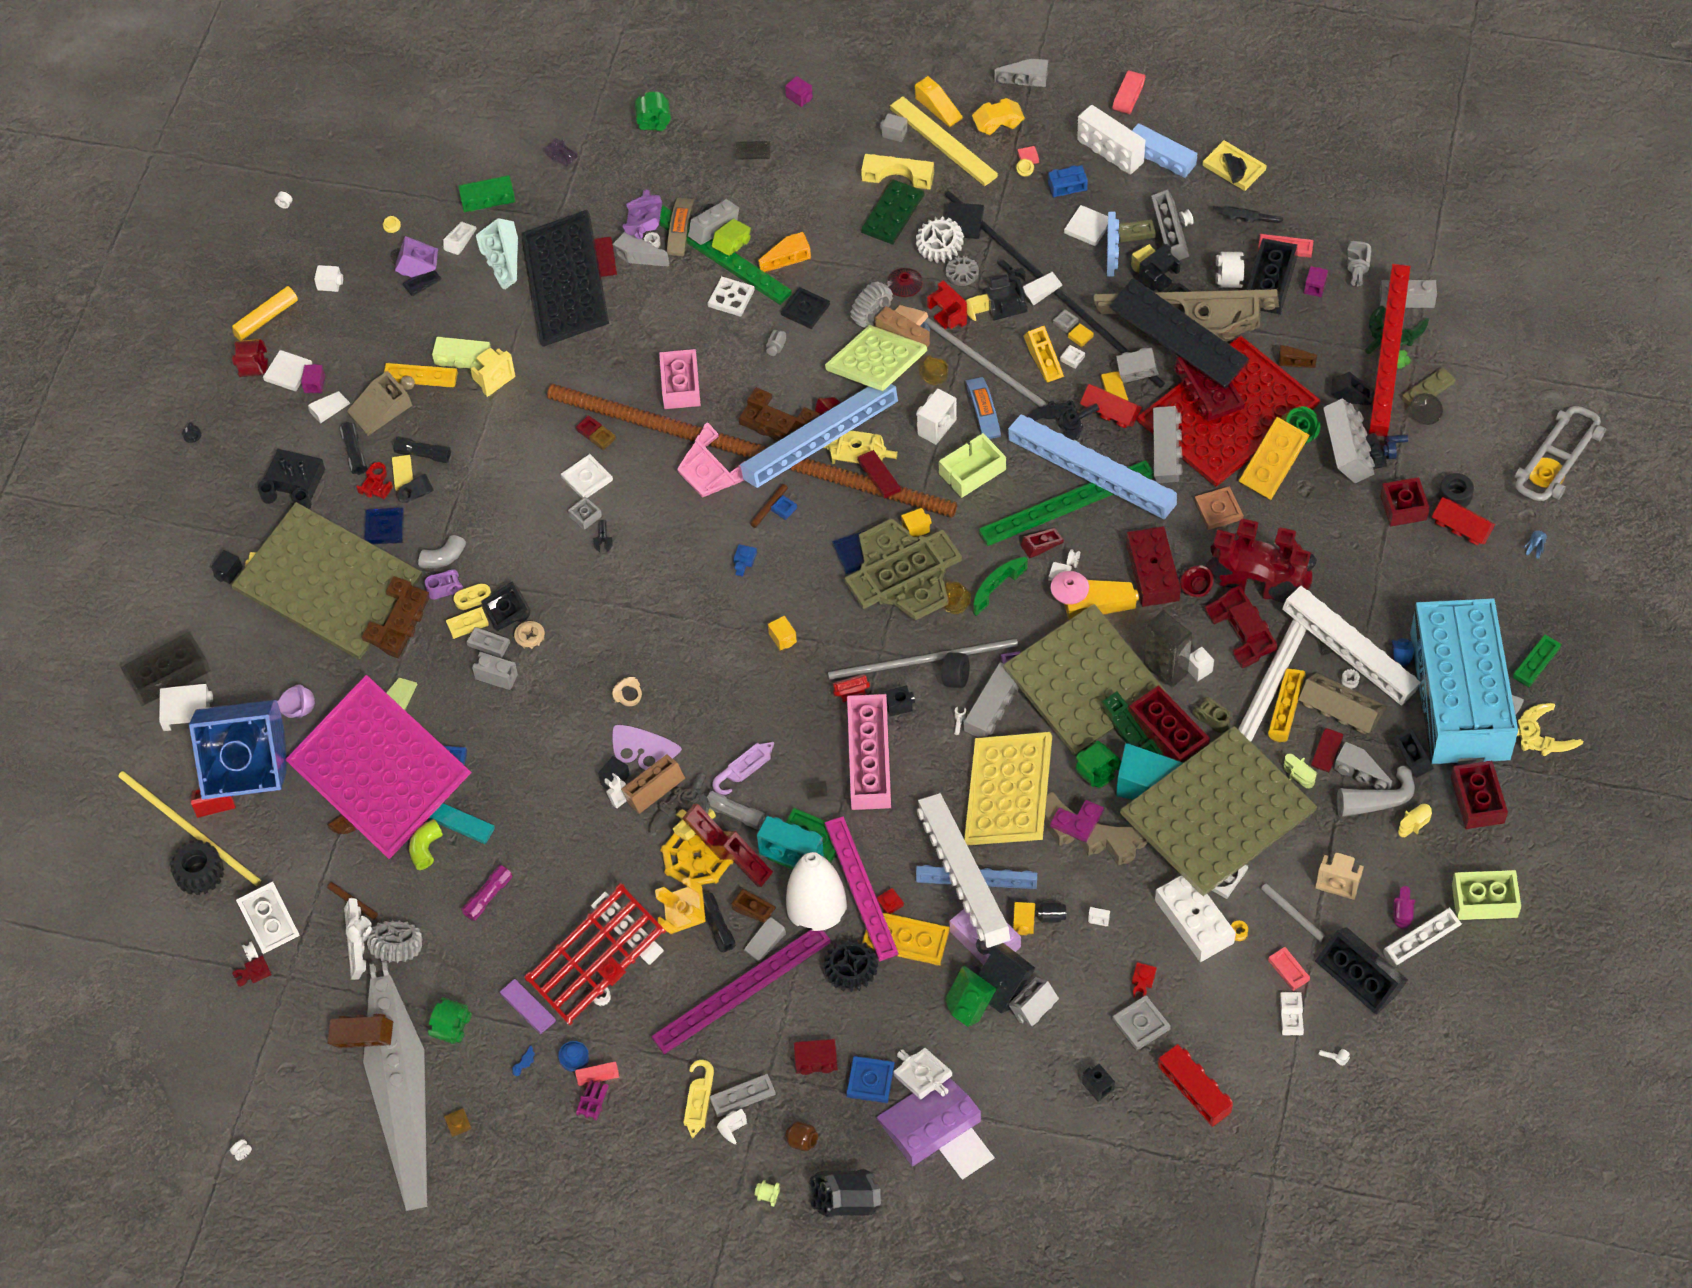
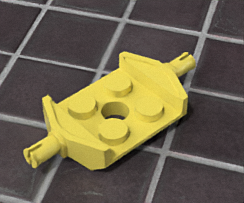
[823,431,898,464]

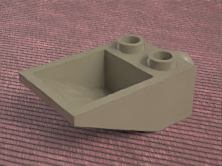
[347,371,415,436]

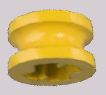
[1231,920,1248,941]

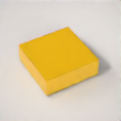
[1068,324,1094,347]

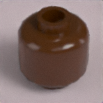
[786,1121,818,1152]

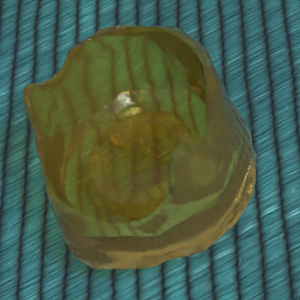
[921,355,949,385]
[943,582,971,614]

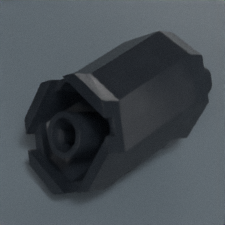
[809,1169,881,1217]

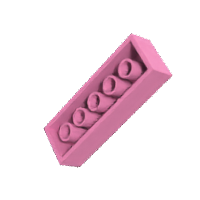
[847,694,891,810]

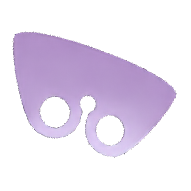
[613,725,682,770]

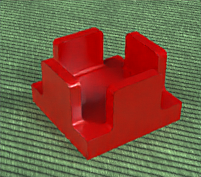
[927,280,967,329]

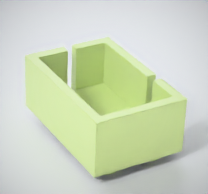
[939,433,1006,498]

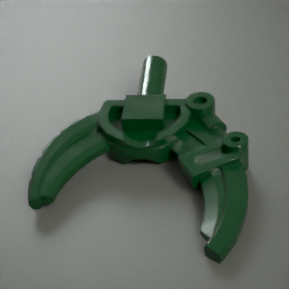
[1365,305,1429,354]

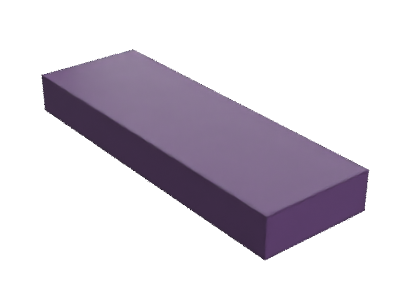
[500,979,556,1034]

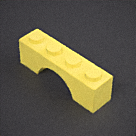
[861,154,934,190]

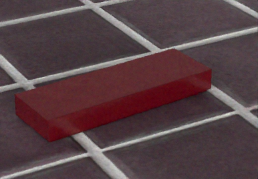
[857,450,901,499]

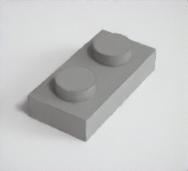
[467,627,510,658]

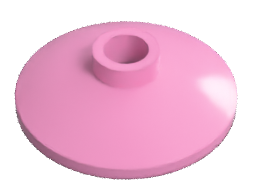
[1051,571,1089,604]

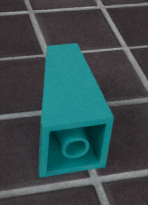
[1116,744,1183,800]

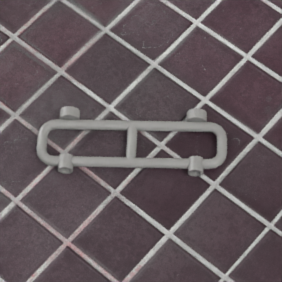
[1515,406,1606,501]

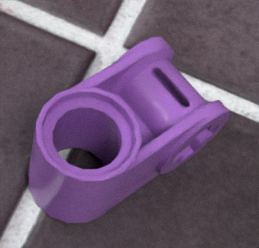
[425,570,463,599]

